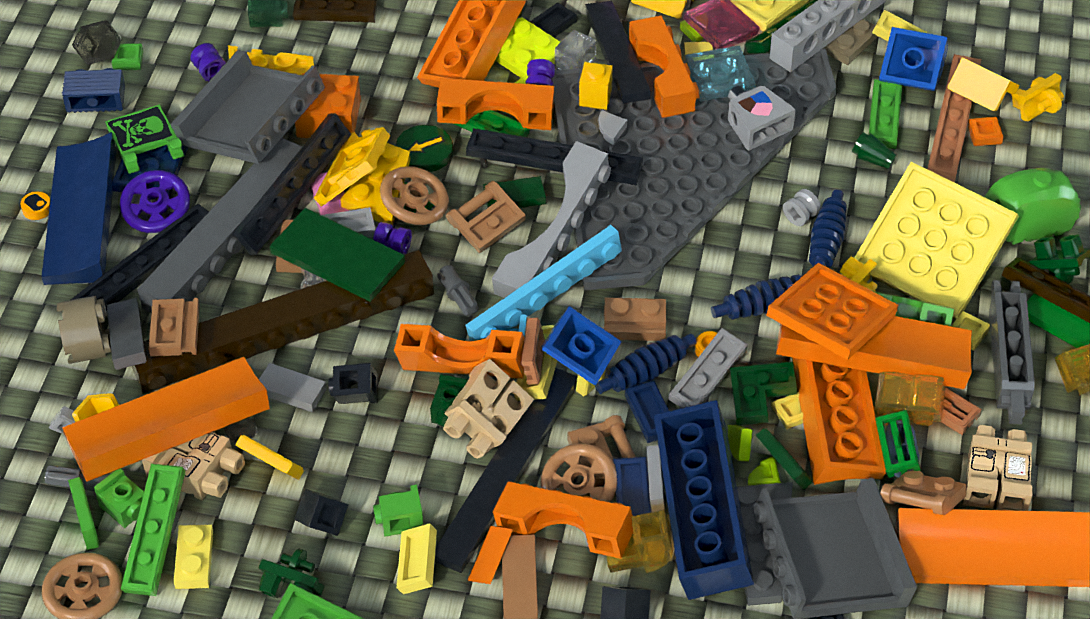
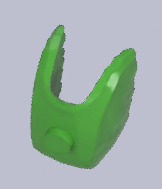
[984,168,1082,245]

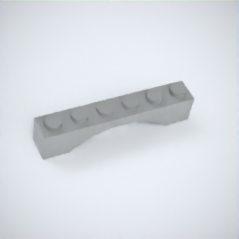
[492,141,611,298]

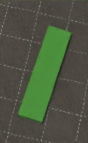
[121,464,186,596]

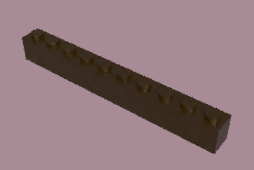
[132,250,434,393]

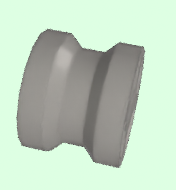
[783,189,821,226]

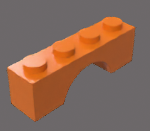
[629,15,699,118]
[437,78,554,130]
[394,324,525,379]
[493,481,635,559]

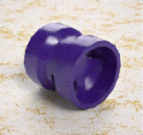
[190,43,226,82]
[525,59,555,86]
[373,222,412,254]

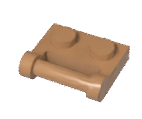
[446,181,526,254]
[567,415,636,487]
[880,471,967,515]

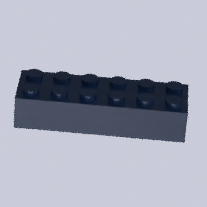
[654,400,754,600]

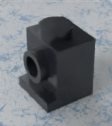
[328,363,378,404]

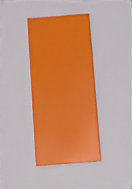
[468,526,513,584]

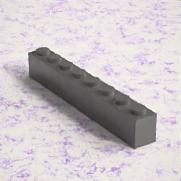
[138,138,302,313]

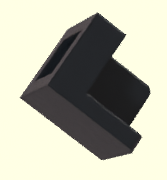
[295,488,349,536]
[600,586,651,619]

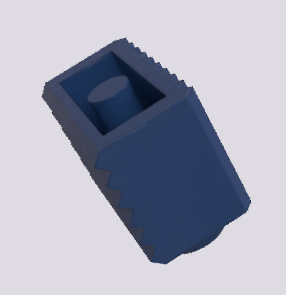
[62,68,125,113]

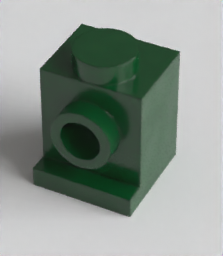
[430,374,469,427]

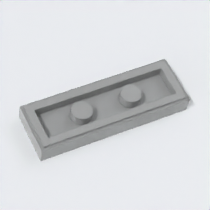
[668,328,748,408]

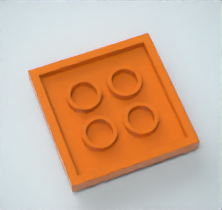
[766,263,899,360]

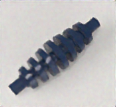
[809,190,847,268]
[711,274,801,320]
[595,333,697,394]

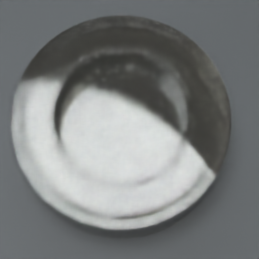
[224,417,258,443]

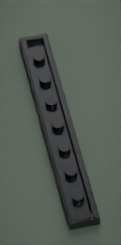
[434,368,578,573]

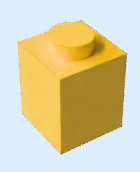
[579,62,613,110]

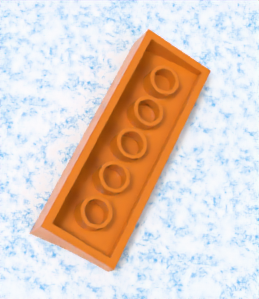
[417,0,527,88]
[776,316,972,390]
[62,357,270,482]
[792,357,886,485]
[895,508,1090,587]

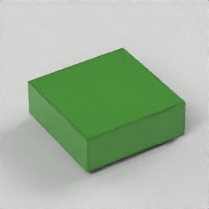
[112,43,143,70]

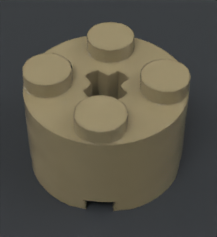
[57,296,111,364]

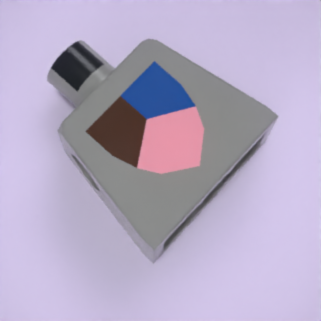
[728,85,795,151]

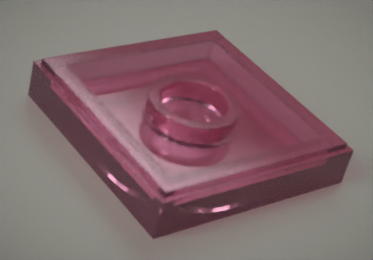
[683,0,760,52]

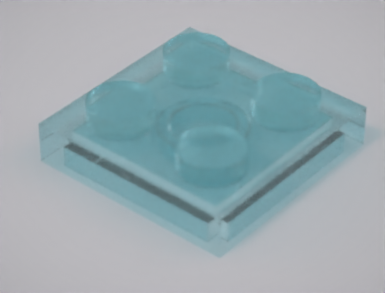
[685,46,756,101]

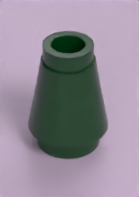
[852,132,897,170]

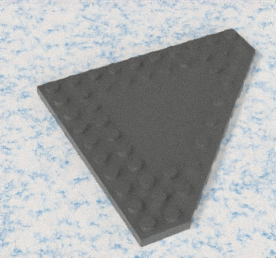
[551,49,836,290]

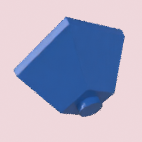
[879,27,948,91]
[541,306,622,385]

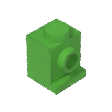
[94,468,144,528]
[373,484,423,537]

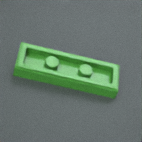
[868,79,902,149]

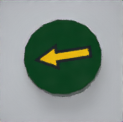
[396,125,453,172]

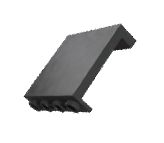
[171,50,325,164]
[753,478,917,619]

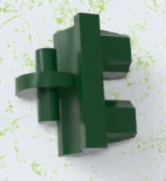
[1029,235,1090,284]
[258,548,325,598]

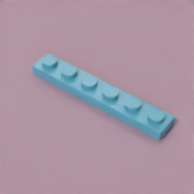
[466,225,622,341]

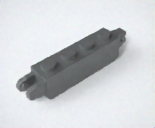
[989,280,1035,424]

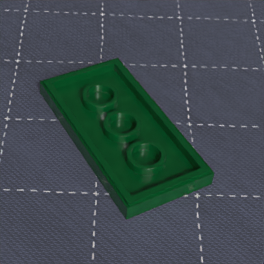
[269,208,405,302]

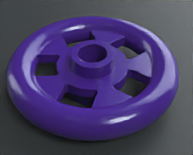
[120,170,190,233]

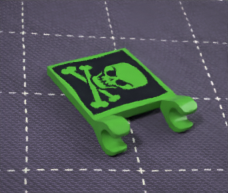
[105,105,184,174]

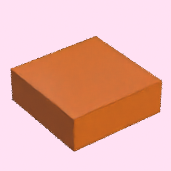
[968,117,1003,146]

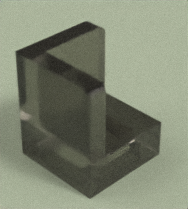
[72,20,122,65]

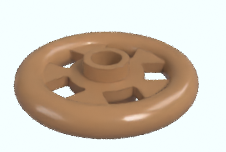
[380,166,449,225]
[541,443,617,503]
[42,553,123,619]

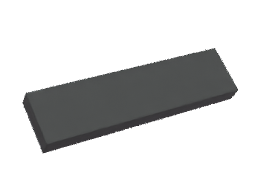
[107,298,147,370]

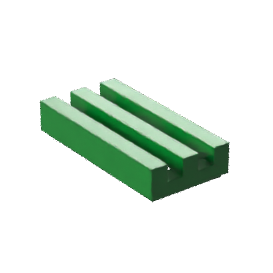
[875,410,921,478]

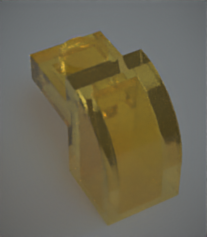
[607,510,673,573]

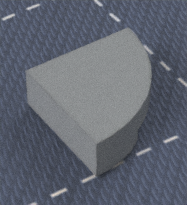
[598,110,627,145]
[49,406,75,433]

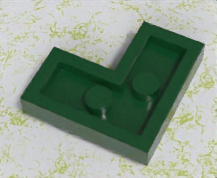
[730,362,797,425]

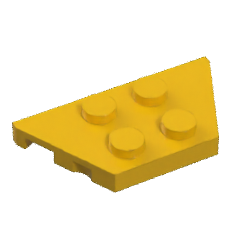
[314,127,390,206]

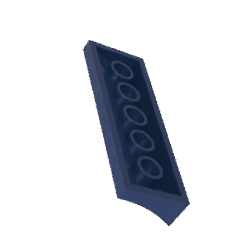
[41,132,116,285]

